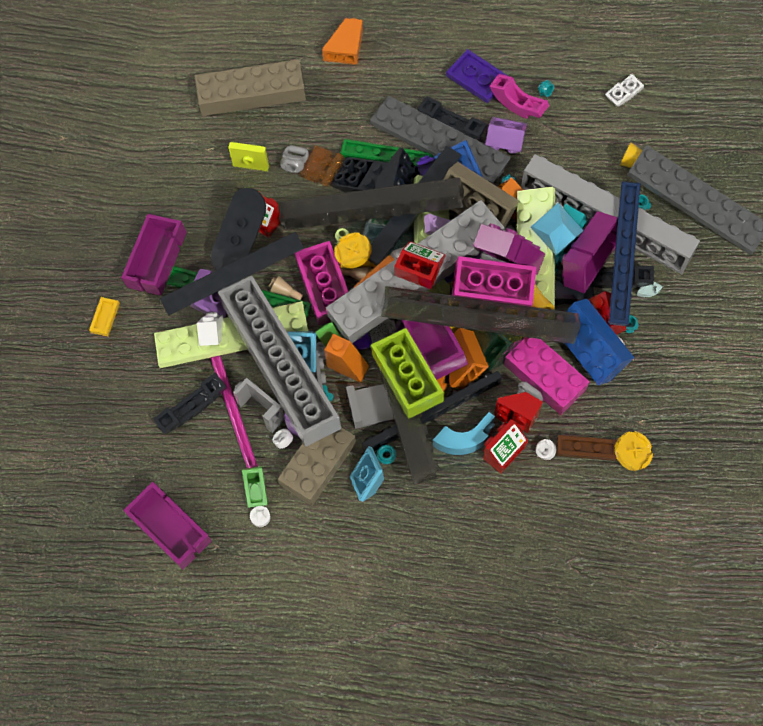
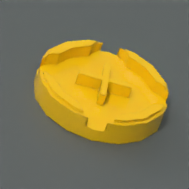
[334,232,372,269]
[615,432,653,471]

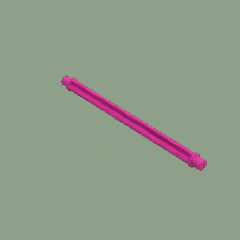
[210,355,258,468]

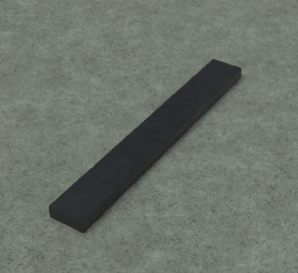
[368,146,462,266]
[159,232,304,316]

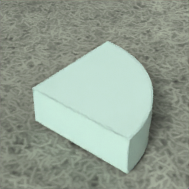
[637,282,663,297]

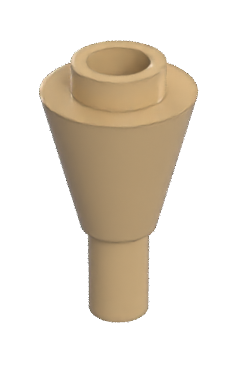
[340,266,372,281]
[269,276,303,300]

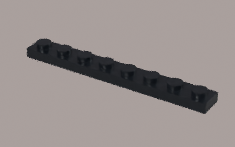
[362,371,502,452]

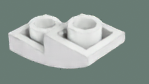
[605,74,644,107]

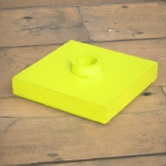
[228,142,269,171]

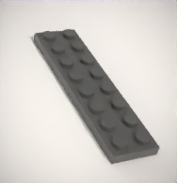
[370,96,511,184]
[627,145,763,255]

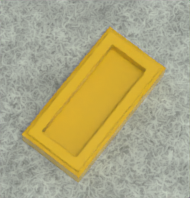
[89,297,120,337]

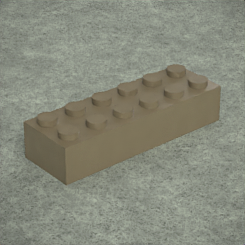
[195,59,306,116]

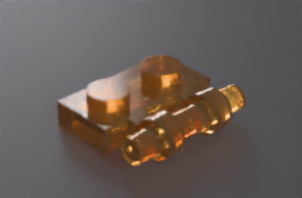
[300,145,343,186]

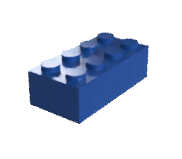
[554,299,634,386]

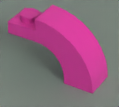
[490,74,549,119]

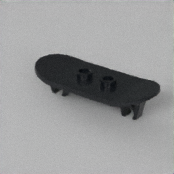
[211,187,266,270]

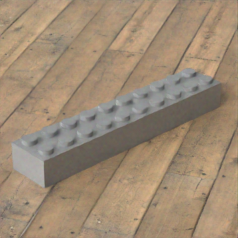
[521,154,700,275]
[326,200,505,343]
[218,276,341,447]

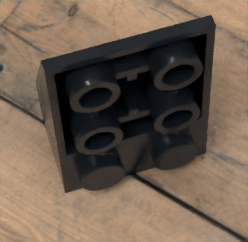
[374,147,419,215]
[330,157,388,205]

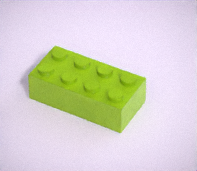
[371,328,444,419]

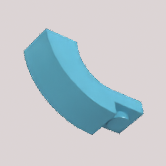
[433,412,495,455]

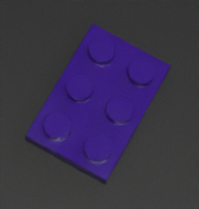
[446,49,508,104]

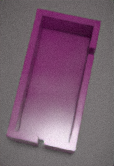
[562,211,618,293]
[121,214,187,296]
[473,223,546,275]
[397,294,468,380]
[123,482,212,570]

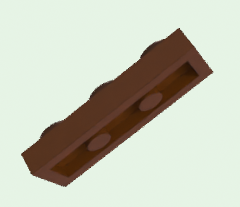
[557,435,617,461]

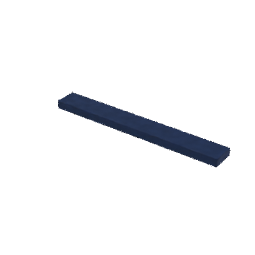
[609,182,641,327]

